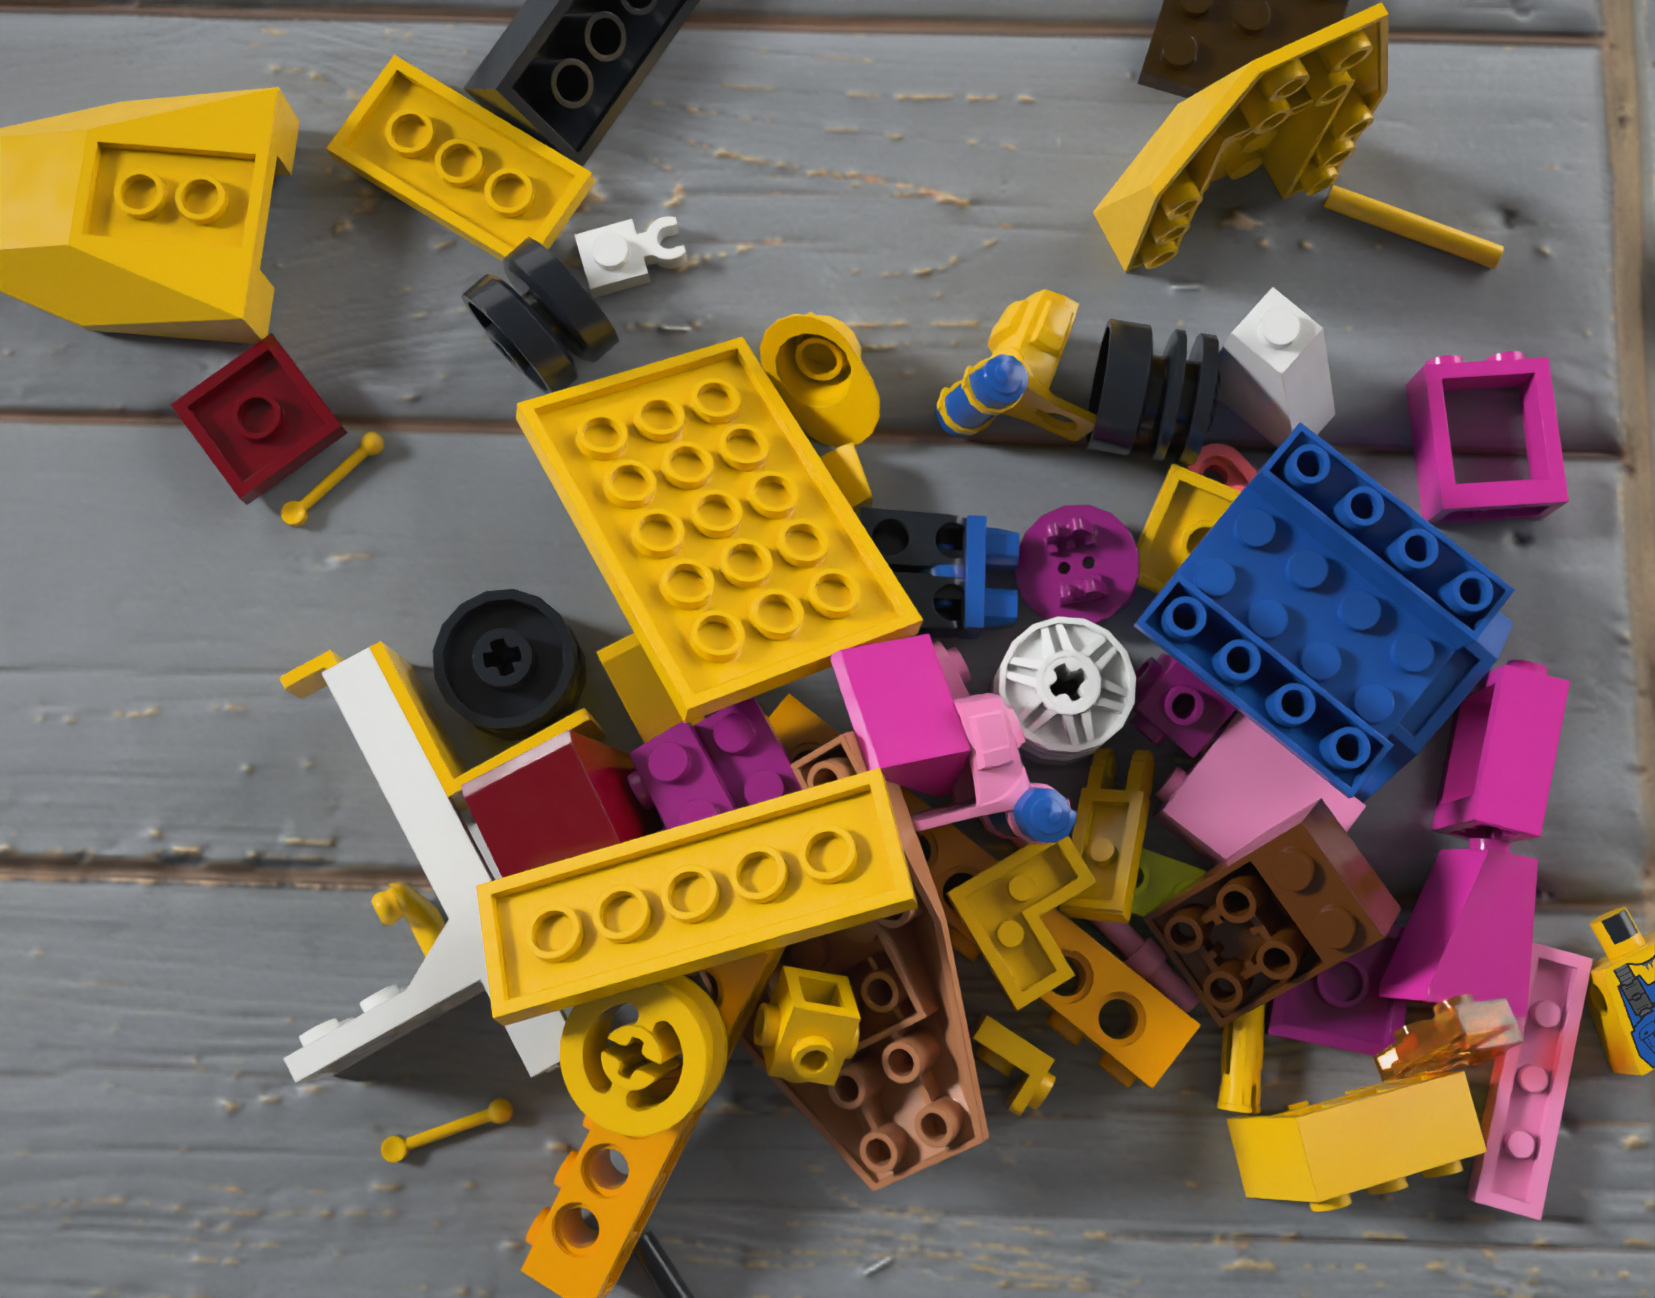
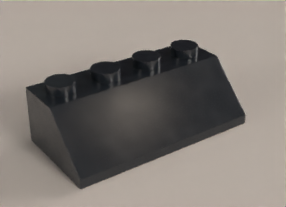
[463,0,700,167]

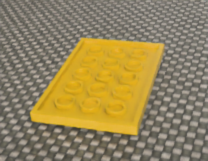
[516,336,923,723]

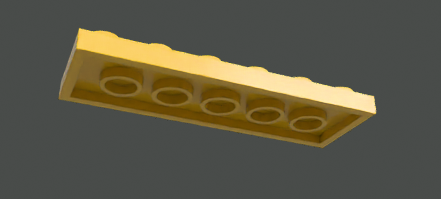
[476,768,918,1026]

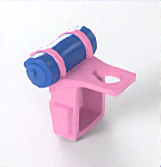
[910,693,1077,845]

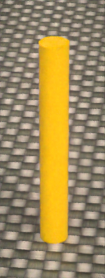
[1323,184,1504,269]

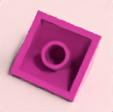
[830,634,971,798]

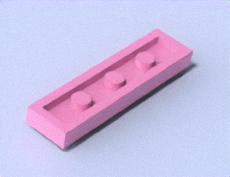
[1466,942,1593,1220]

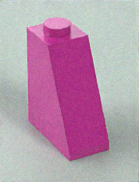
[1379,838,1538,1017]

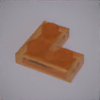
[1372,994,1524,1082]

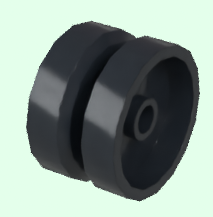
[461,237,619,394]
[433,589,586,741]

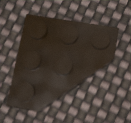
[1137,0,1349,98]

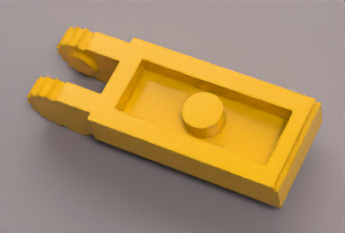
[1059,748,1155,924]

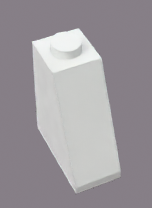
[1218,287,1335,448]

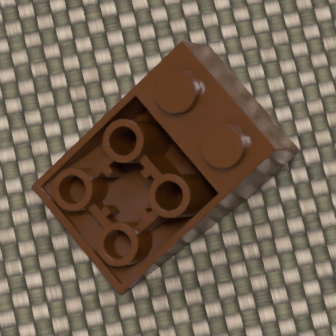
[1143,798,1401,1028]

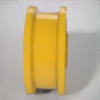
[560,975,728,1137]

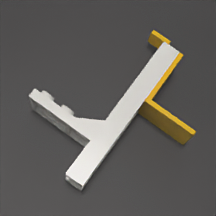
[279,641,606,1083]

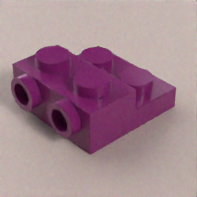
[627,696,802,833]

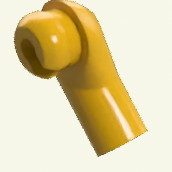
[371,882,446,958]

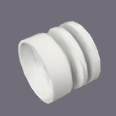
[990,616,1136,766]

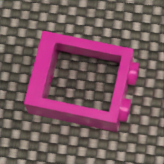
[1405,351,1569,525]
[1431,660,1570,843]

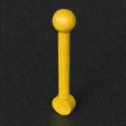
[280,432,384,527]
[381,1098,513,1163]

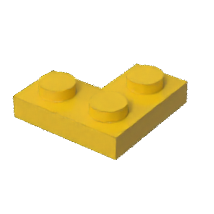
[946,836,1096,1011]

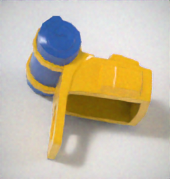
[935,289,1097,441]

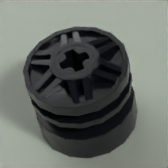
[1085,319,1220,466]

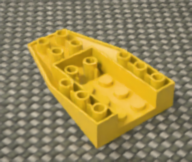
[1093,2,1389,273]
[0,87,300,344]

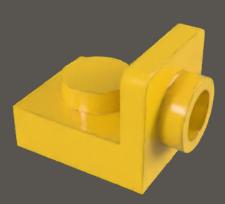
[971,1013,1056,1117]

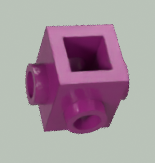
[1129,653,1236,758]

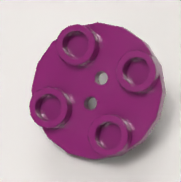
[1015,505,1140,625]

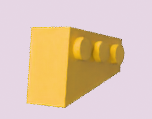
[1226,1071,1487,1212]

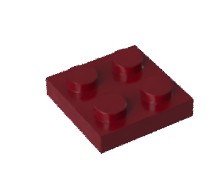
[170,333,348,505]

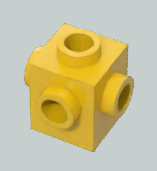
[754,966,861,1086]

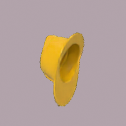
[759,312,880,447]

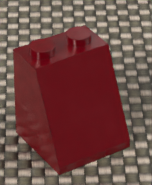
[461,730,662,878]

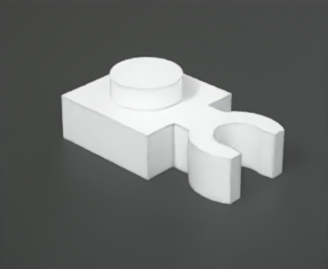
[574,216,688,298]

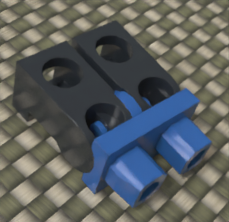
[858,507,1019,640]

